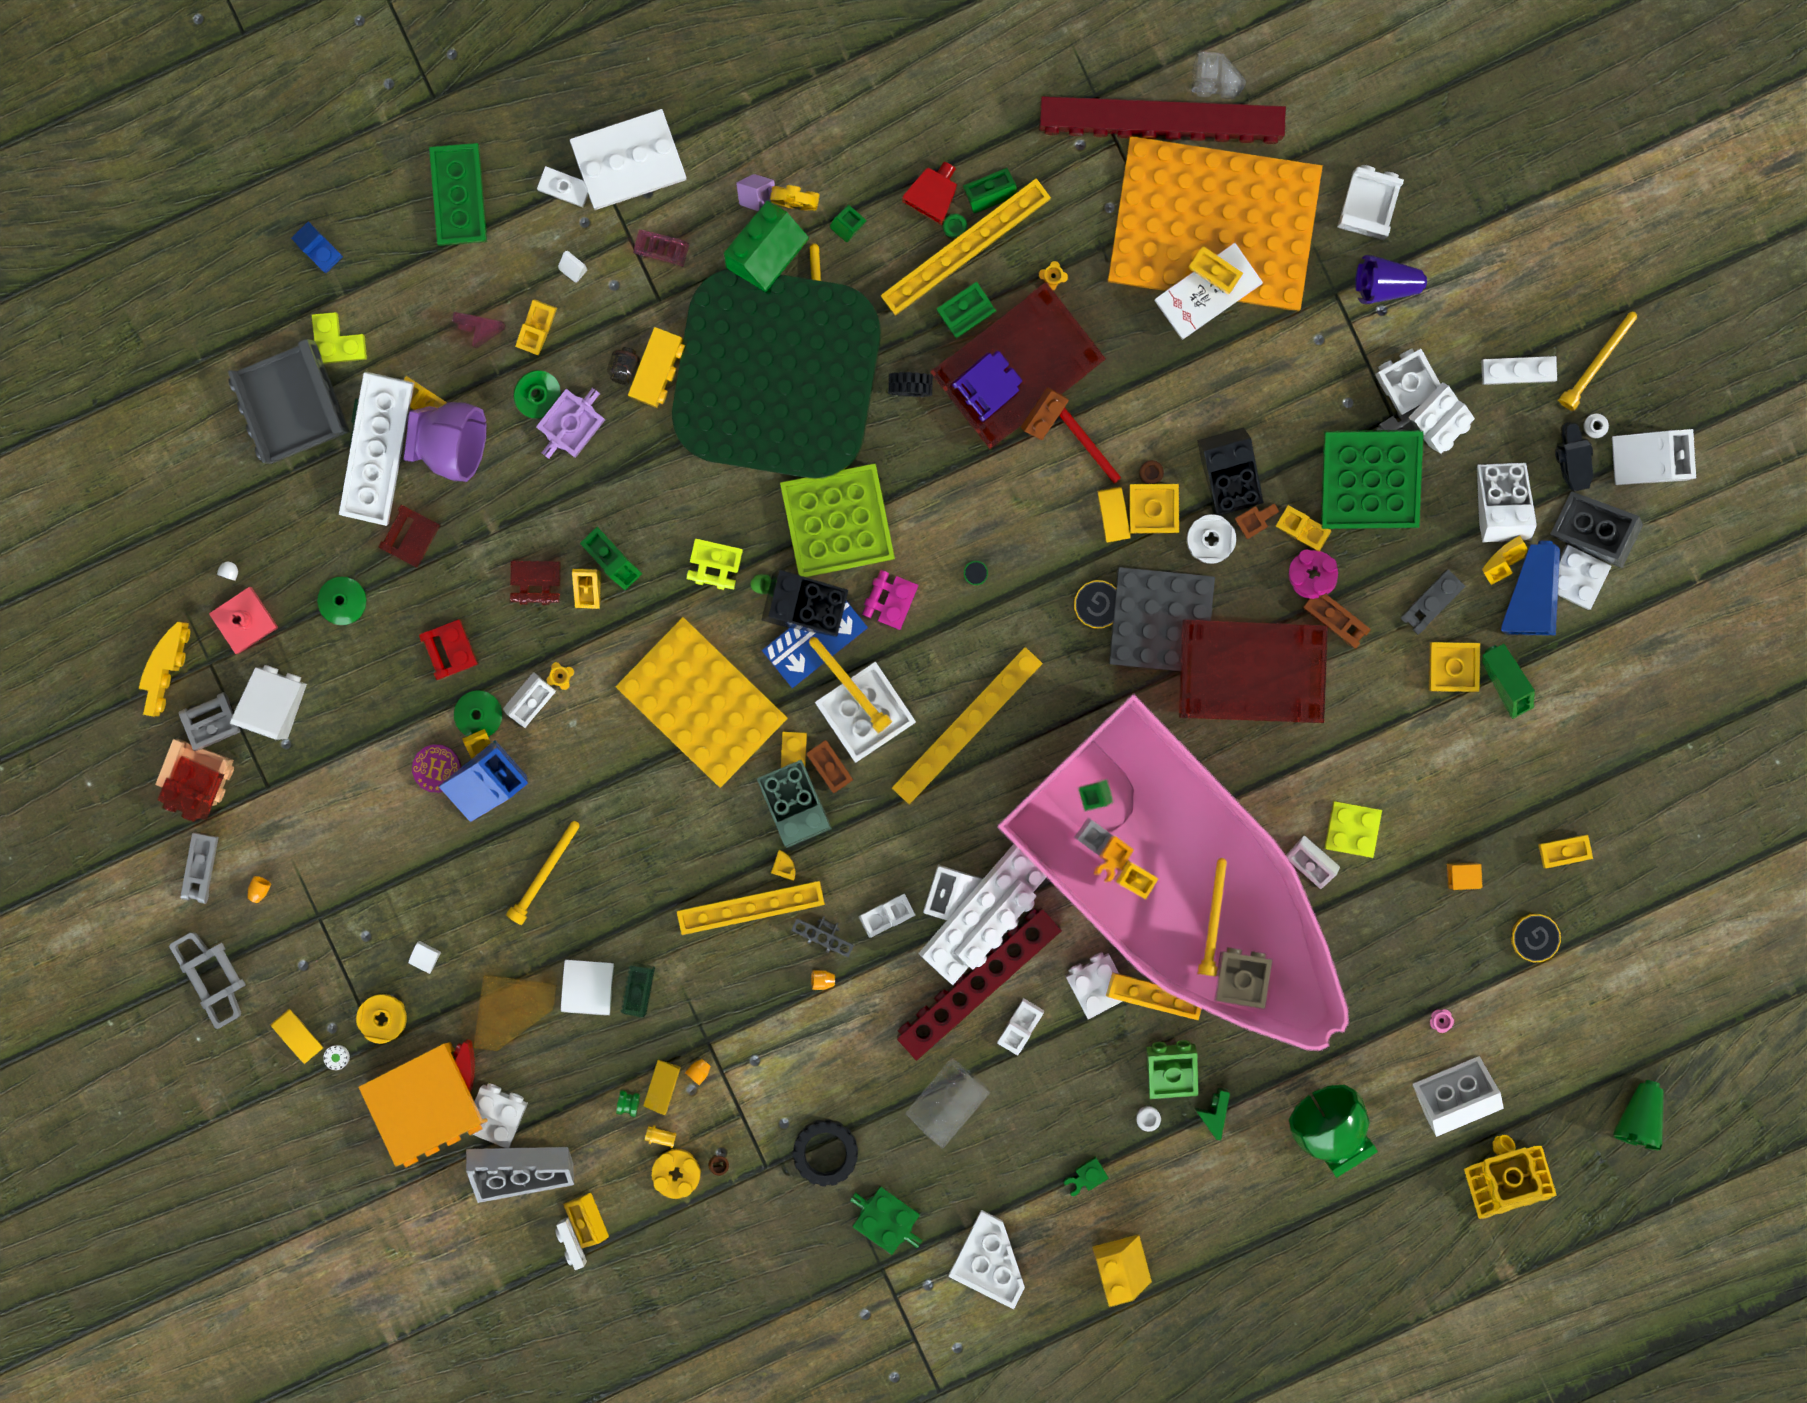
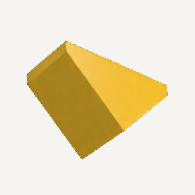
[572,569,601,609]
[1113,860,1158,899]

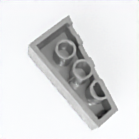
[466,1147,574,1203]

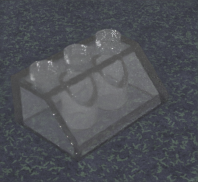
[905,1058,990,1149]

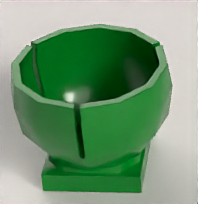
[1289,1084,1378,1178]

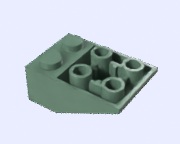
[757,759,832,848]

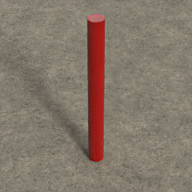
[1059,407,1121,484]

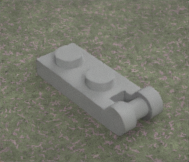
[181,832,219,904]

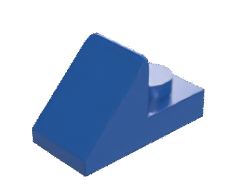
[291,221,343,273]

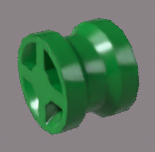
[616,1090,640,1117]

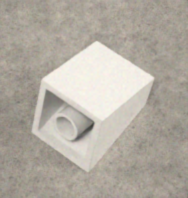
[230,665,307,740]

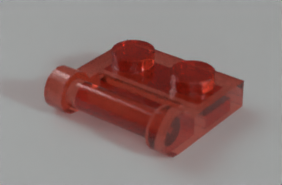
[378,504,440,568]

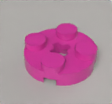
[1289,550,1338,599]

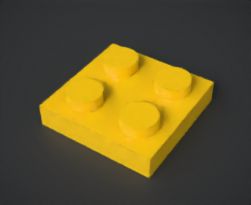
[1129,484,1179,534]
[1429,642,1480,692]

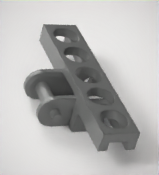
[791,916,854,957]

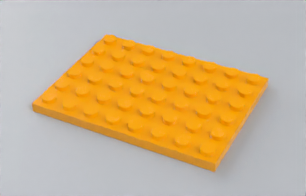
[1108,137,1322,311]

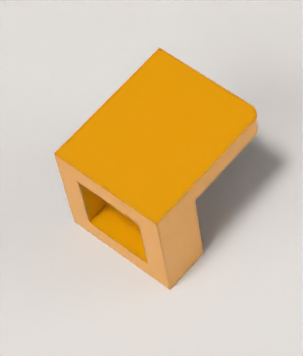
[1447,863,1482,890]

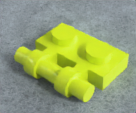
[687,539,743,590]

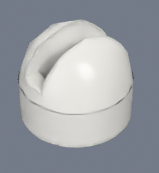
[217,562,238,581]

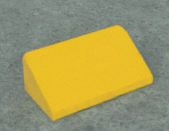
[643,1060,681,1115]
[563,1193,609,1249]

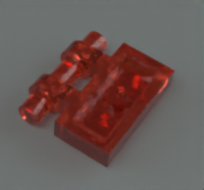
[510,561,561,605]

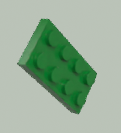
[429,143,487,246]

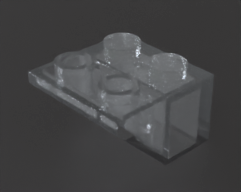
[1191,52,1246,99]

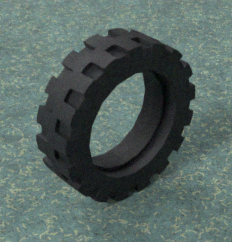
[793,1119,858,1187]

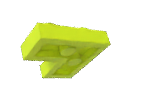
[312,312,367,364]

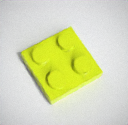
[1324,801,1382,858]

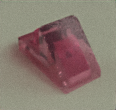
[452,312,505,348]

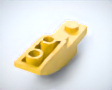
[139,622,190,716]

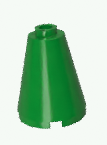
[1613,1080,1664,1151]

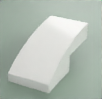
[859,894,915,938]
[997,998,1044,1055]

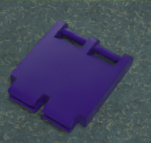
[952,350,1023,422]

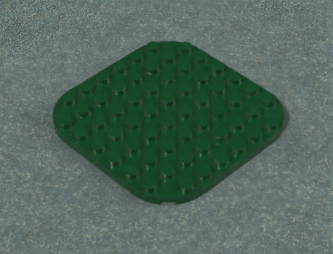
[672,269,881,479]

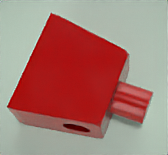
[902,162,957,225]

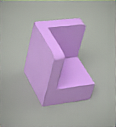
[736,174,775,211]

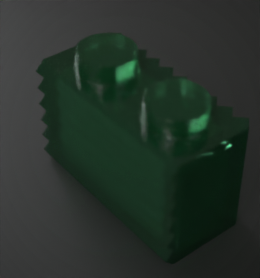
[620,963,655,1017]

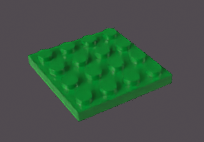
[1321,430,1424,529]

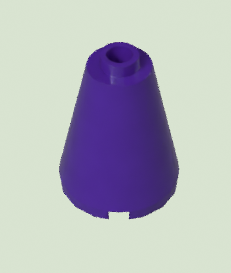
[1355,255,1427,304]

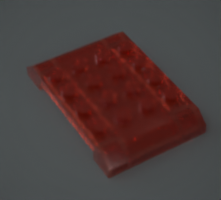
[930,282,1106,450]
[1179,620,1328,723]

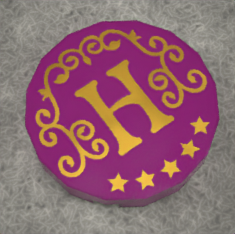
[412,744,461,793]

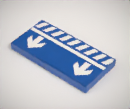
[762,601,868,688]

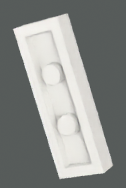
[1481,356,1557,385]

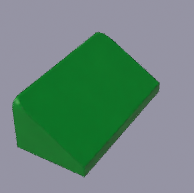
[963,168,1018,213]

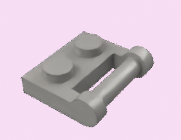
[179,692,241,751]

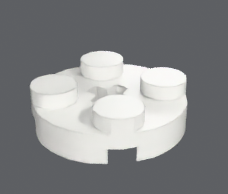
[1187,515,1236,564]

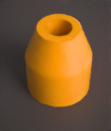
[247,876,271,903]
[811,970,835,990]
[685,1059,711,1085]

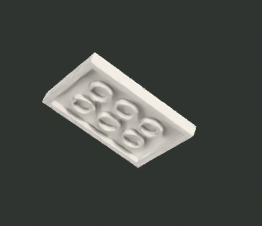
[570,109,686,210]

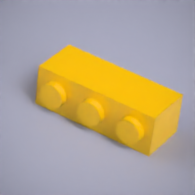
[628,327,685,408]

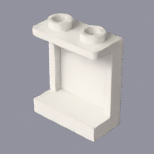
[1337,165,1404,240]

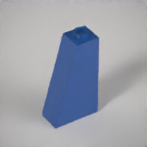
[1501,541,1560,635]

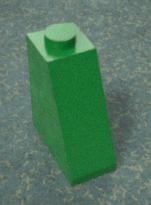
[1482,644,1535,719]

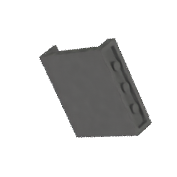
[228,339,350,464]

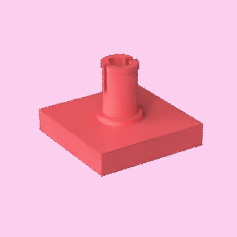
[209,587,278,654]

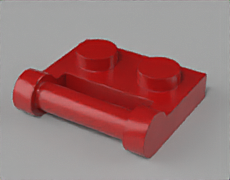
[419,619,478,681]

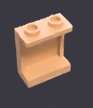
[155,739,234,806]

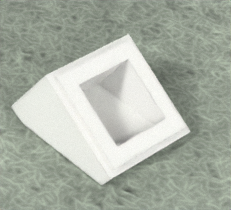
[558,251,587,283]
[408,941,441,974]

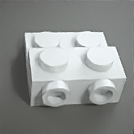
[1375,348,1441,416]
[1409,382,1475,454]
[1065,952,1122,1019]
[472,1083,528,1148]

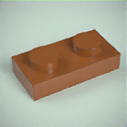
[1021,387,1069,440]
[806,740,854,794]

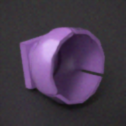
[404,402,486,482]

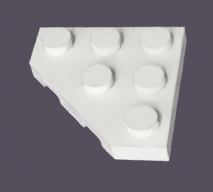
[948,1210,1025,1309]

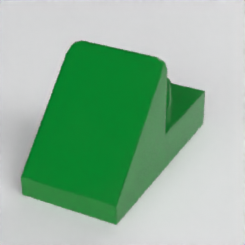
[1194,1087,1230,1141]

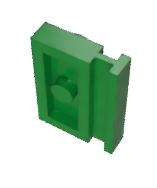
[936,282,996,339]

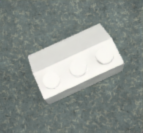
[1413,1056,1504,1137]

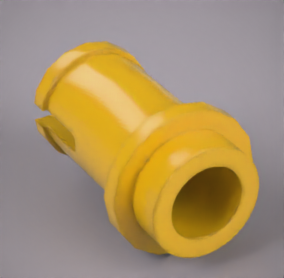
[644,1125,677,1148]

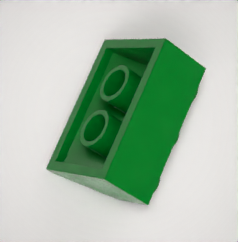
[724,200,809,292]

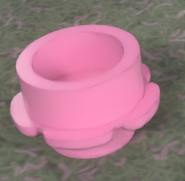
[1430,1009,1454,1033]

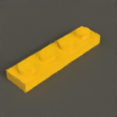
[1106,972,1202,1020]

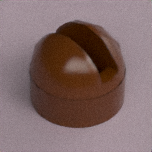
[708,1155,729,1176]

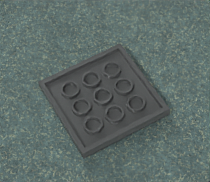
[1109,567,1215,674]

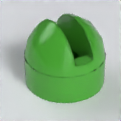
[750,574,771,594]

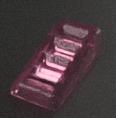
[633,229,689,267]

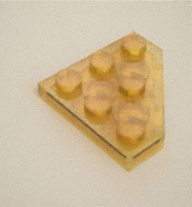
[473,975,557,1051]

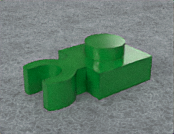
[1063,1156,1109,1197]

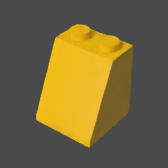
[1092,1234,1152,1307]

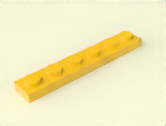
[677,880,825,935]

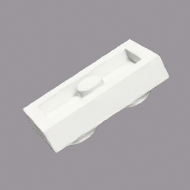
[555,1217,587,1270]

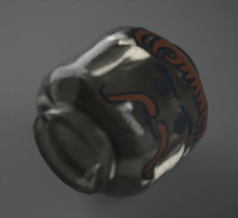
[607,347,641,385]

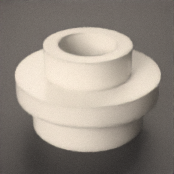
[1583,414,1609,438]

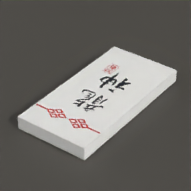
[1154,243,1263,340]

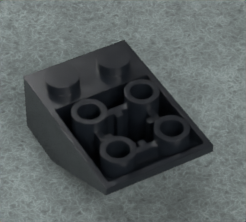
[1197,427,1264,516]
[761,570,848,637]

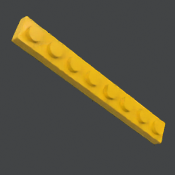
[880,178,1051,316]
[892,647,1043,804]

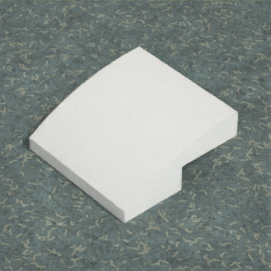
[561,960,614,1015]

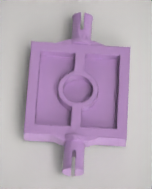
[536,388,605,459]

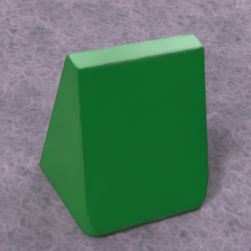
[830,205,867,242]
[1078,779,1113,811]

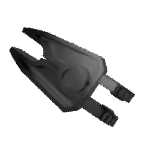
[1555,422,1593,491]

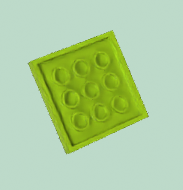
[780,463,895,577]

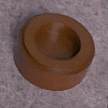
[1139,460,1164,484]

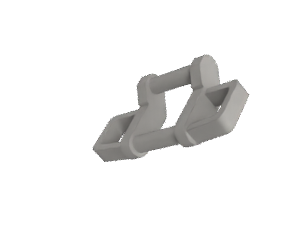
[169,932,246,1029]

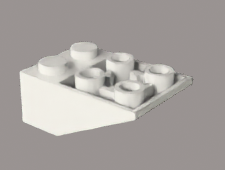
[1612,429,1696,485]
[1477,463,1537,542]
[923,865,983,920]

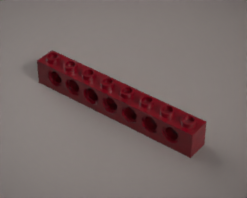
[897,907,1062,1061]

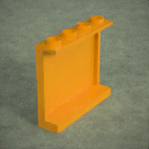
[358,1042,488,1168]

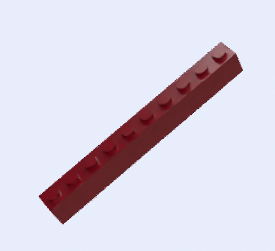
[1039,96,1286,144]

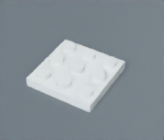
[815,662,916,763]

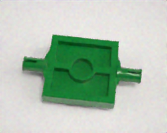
[849,1186,922,1255]

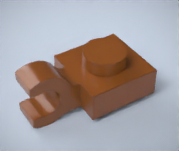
[1235,503,1279,540]

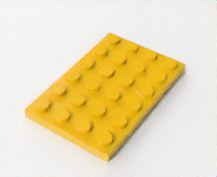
[616,617,788,788]

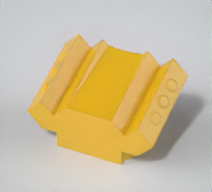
[1464,1146,1557,1219]

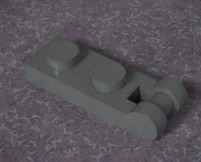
[1400,569,1466,635]

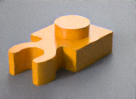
[1094,836,1134,882]

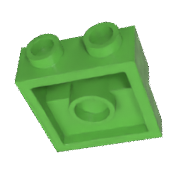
[1146,1040,1198,1099]

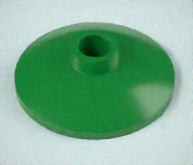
[513,370,561,419]
[318,577,367,625]
[454,691,503,737]

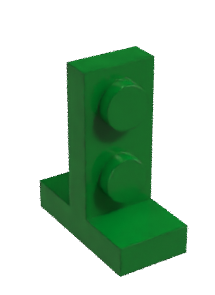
[580,527,642,590]

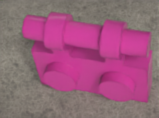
[862,570,919,630]

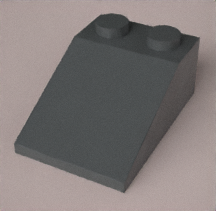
[1550,491,1643,568]

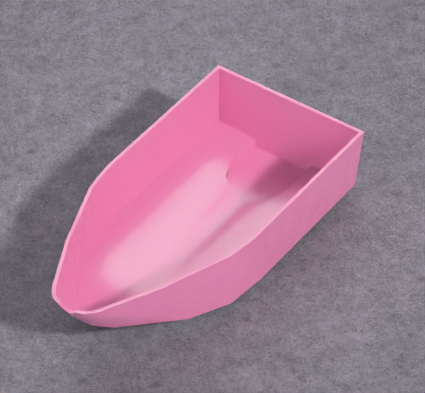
[998,694,1348,1050]

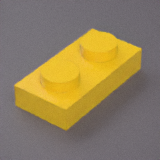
[1188,246,1243,295]
[781,732,807,768]
[1538,834,1593,869]

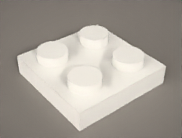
[1558,545,1611,610]

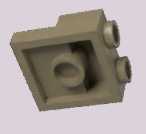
[1214,947,1272,1009]

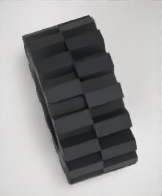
[888,372,933,397]

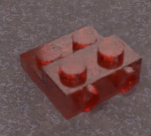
[157,756,225,822]

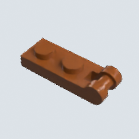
[1302,593,1371,649]

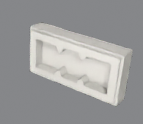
[537,166,588,208]

